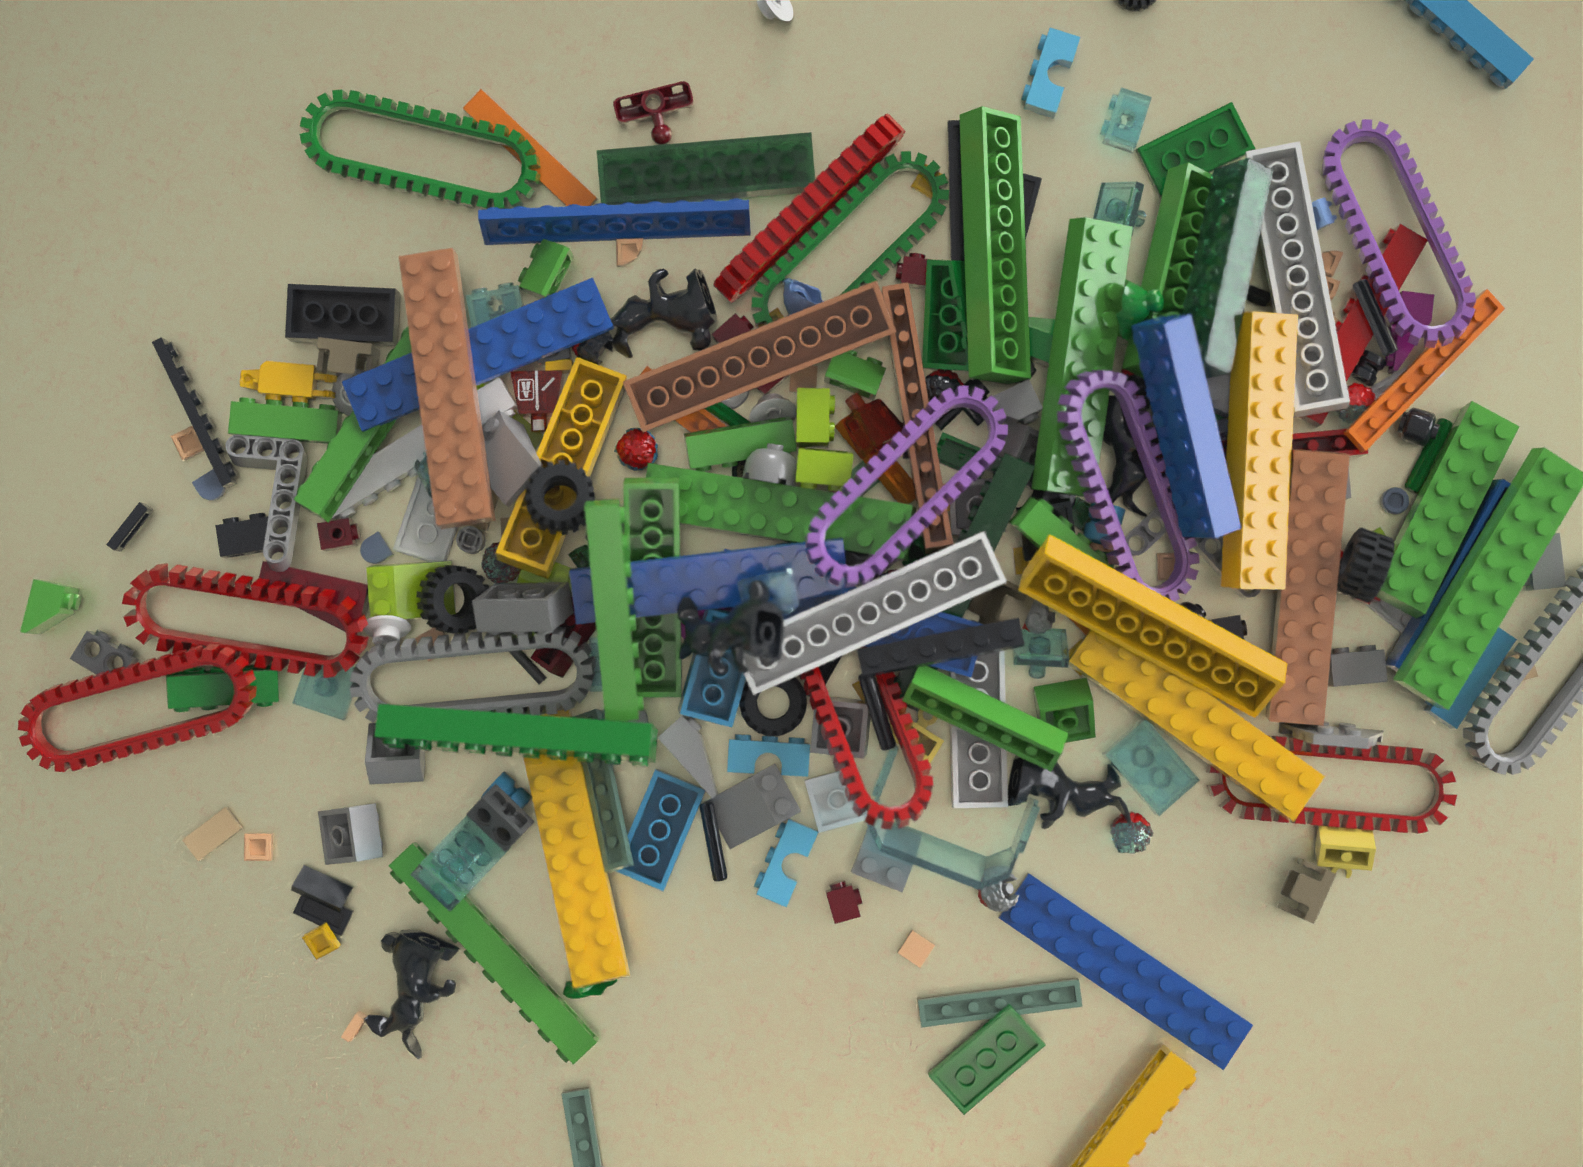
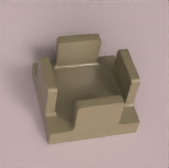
[316,337,380,377]
[967,580,1034,630]
[1277,858,1336,924]

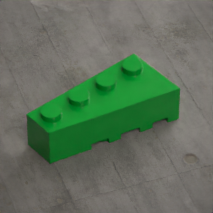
[922,259,969,371]

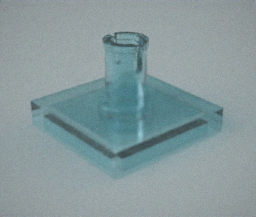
[1093,181,1146,237]
[1012,628,1069,679]
[292,652,355,720]

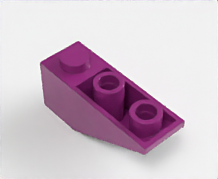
[1385,291,1434,374]

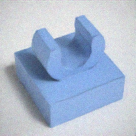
[1312,197,1337,231]

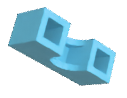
[1021,27,1080,119]
[727,734,810,777]
[754,819,818,907]

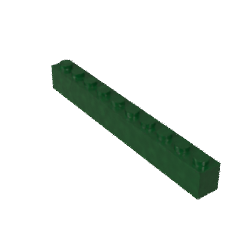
[893,452,1035,712]

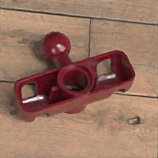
[613,81,693,145]

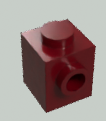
[895,253,932,290]
[317,518,360,551]
[826,880,863,924]

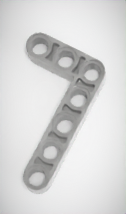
[225,434,307,572]
[1125,506,1262,598]

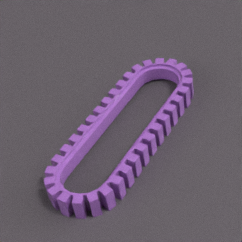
[1322,119,1476,348]
[1057,370,1199,602]
[805,386,1008,587]

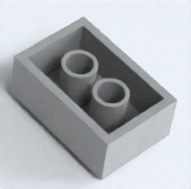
[472,582,574,635]

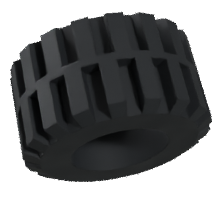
[525,460,595,535]
[1337,527,1394,603]
[416,565,489,634]
[739,677,807,737]

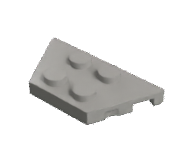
[1279,721,1384,749]

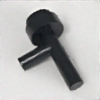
[934,379,990,431]

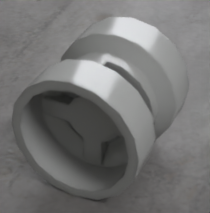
[456,526,486,554]

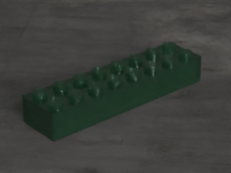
[596,132,815,205]
[1182,158,1273,379]

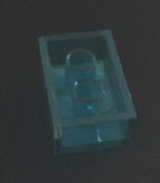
[1102,719,1200,816]
[410,816,511,912]

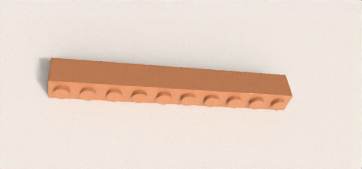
[882,283,953,554]

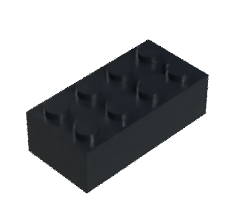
[285,284,400,346]

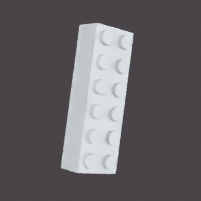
[949,651,1008,808]

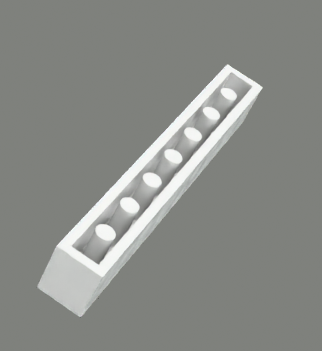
[332,377,519,519]

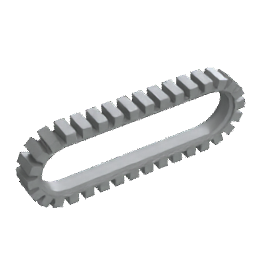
[1463,566,1583,775]
[349,626,596,723]

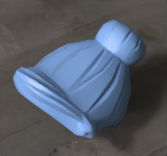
[782,278,824,316]

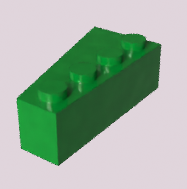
[166,664,279,712]

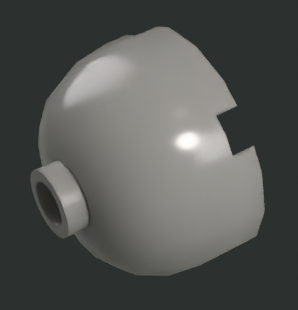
[743,443,797,486]

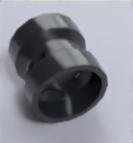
[1351,350,1386,386]

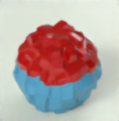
[614,428,658,471]

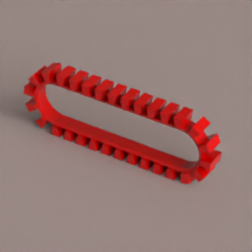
[122,563,369,678]
[1206,735,1457,834]

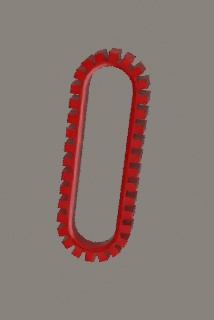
[713,113,906,303]
[18,644,257,772]
[799,646,934,830]

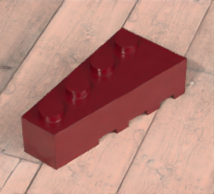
[259,561,369,636]

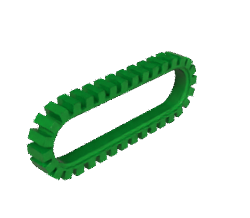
[300,89,541,210]
[751,151,949,326]

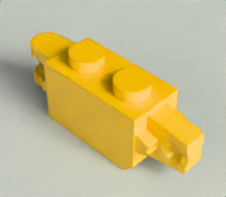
[240,361,337,403]

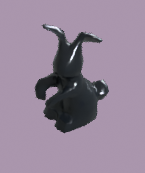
[610,268,717,358]
[1103,395,1159,517]
[677,580,785,673]
[1008,755,1131,829]
[365,930,460,1059]

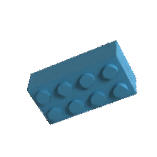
[678,608,746,727]
[616,769,706,891]

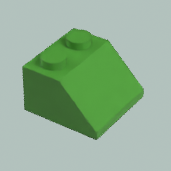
[518,239,574,299]
[824,350,886,401]
[20,579,81,634]
[1034,678,1096,743]

